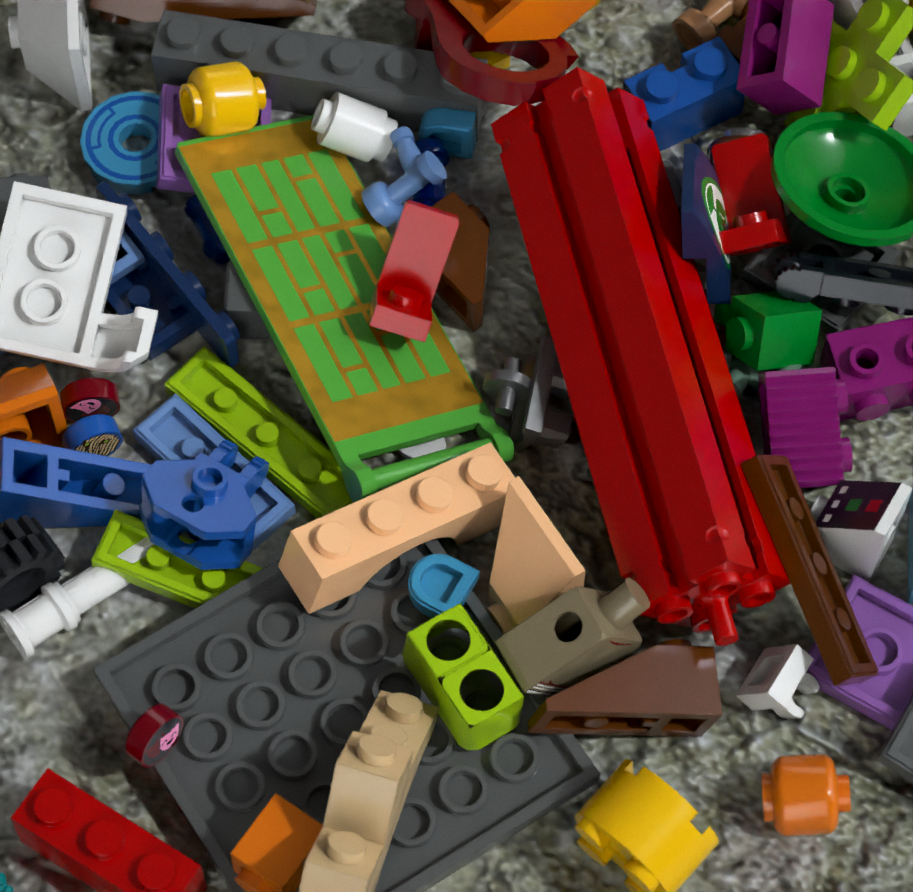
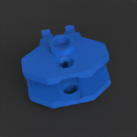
[139,439,270,570]

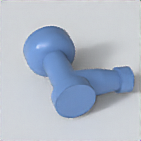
[362,127,447,227]

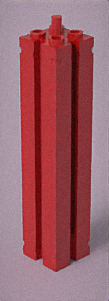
[491,67,791,646]

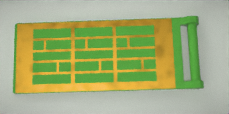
[174,115,514,502]

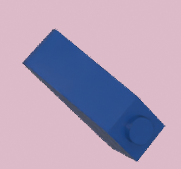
[0,437,151,528]

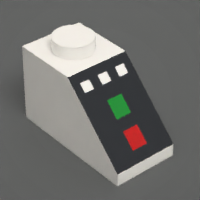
[810,480,913,583]

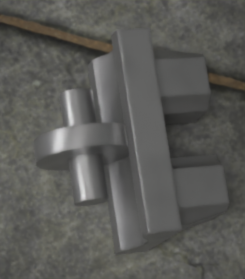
[483,336,573,453]

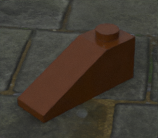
[527,639,723,737]

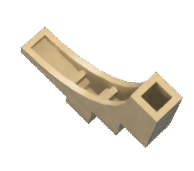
[299,690,439,892]

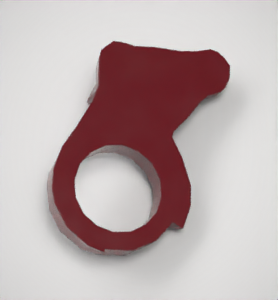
[405,0,579,106]

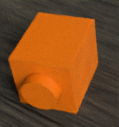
[230,793,323,892]

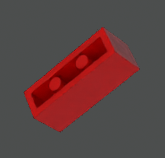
[10,768,207,892]

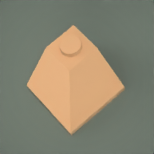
[486,476,585,635]

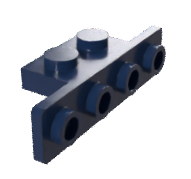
[95,181,240,367]

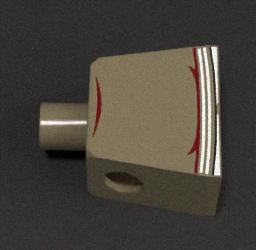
[495,578,650,696]

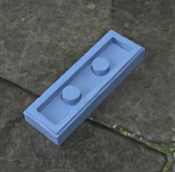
[133,393,296,551]

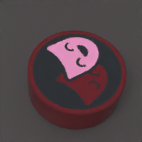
[60,377,120,423]
[125,704,183,768]

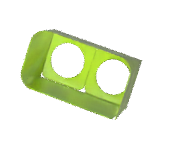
[401,603,524,751]

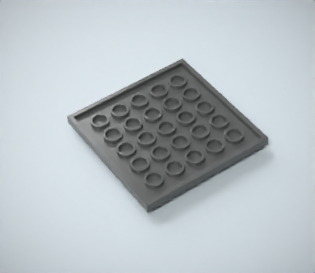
[93,539,601,892]

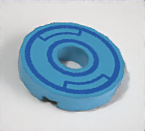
[80,91,160,195]

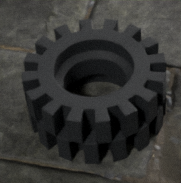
[0,515,66,612]

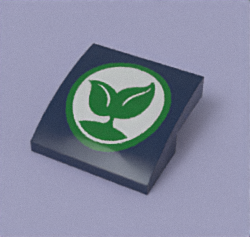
[681,143,731,304]

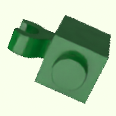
[714,291,822,371]

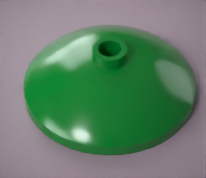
[770,112,913,247]

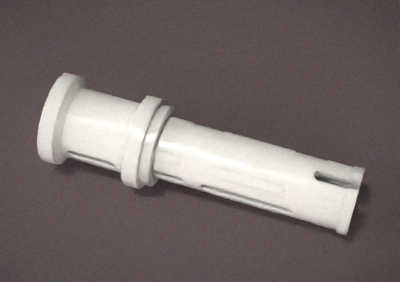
[0,537,155,659]

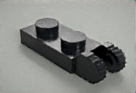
[773,251,913,316]

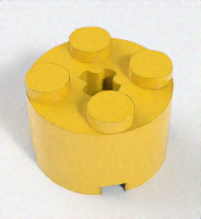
[574,759,719,892]

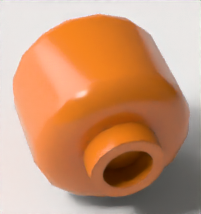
[761,754,851,837]

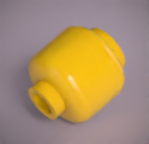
[179,61,266,137]

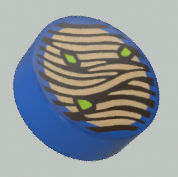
[61,414,123,456]

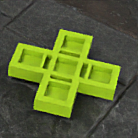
[784,0,913,131]

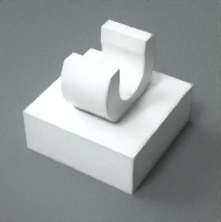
[736,644,820,719]

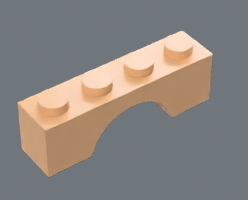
[278,442,515,614]

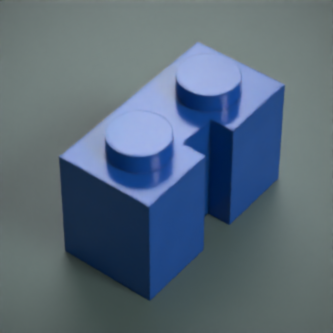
[623,36,745,152]

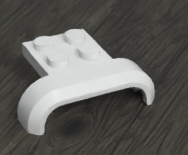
[0,181,158,372]

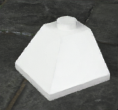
[8,0,92,111]

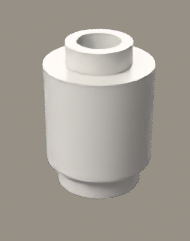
[311,92,398,162]

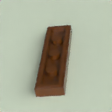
[740,455,879,686]

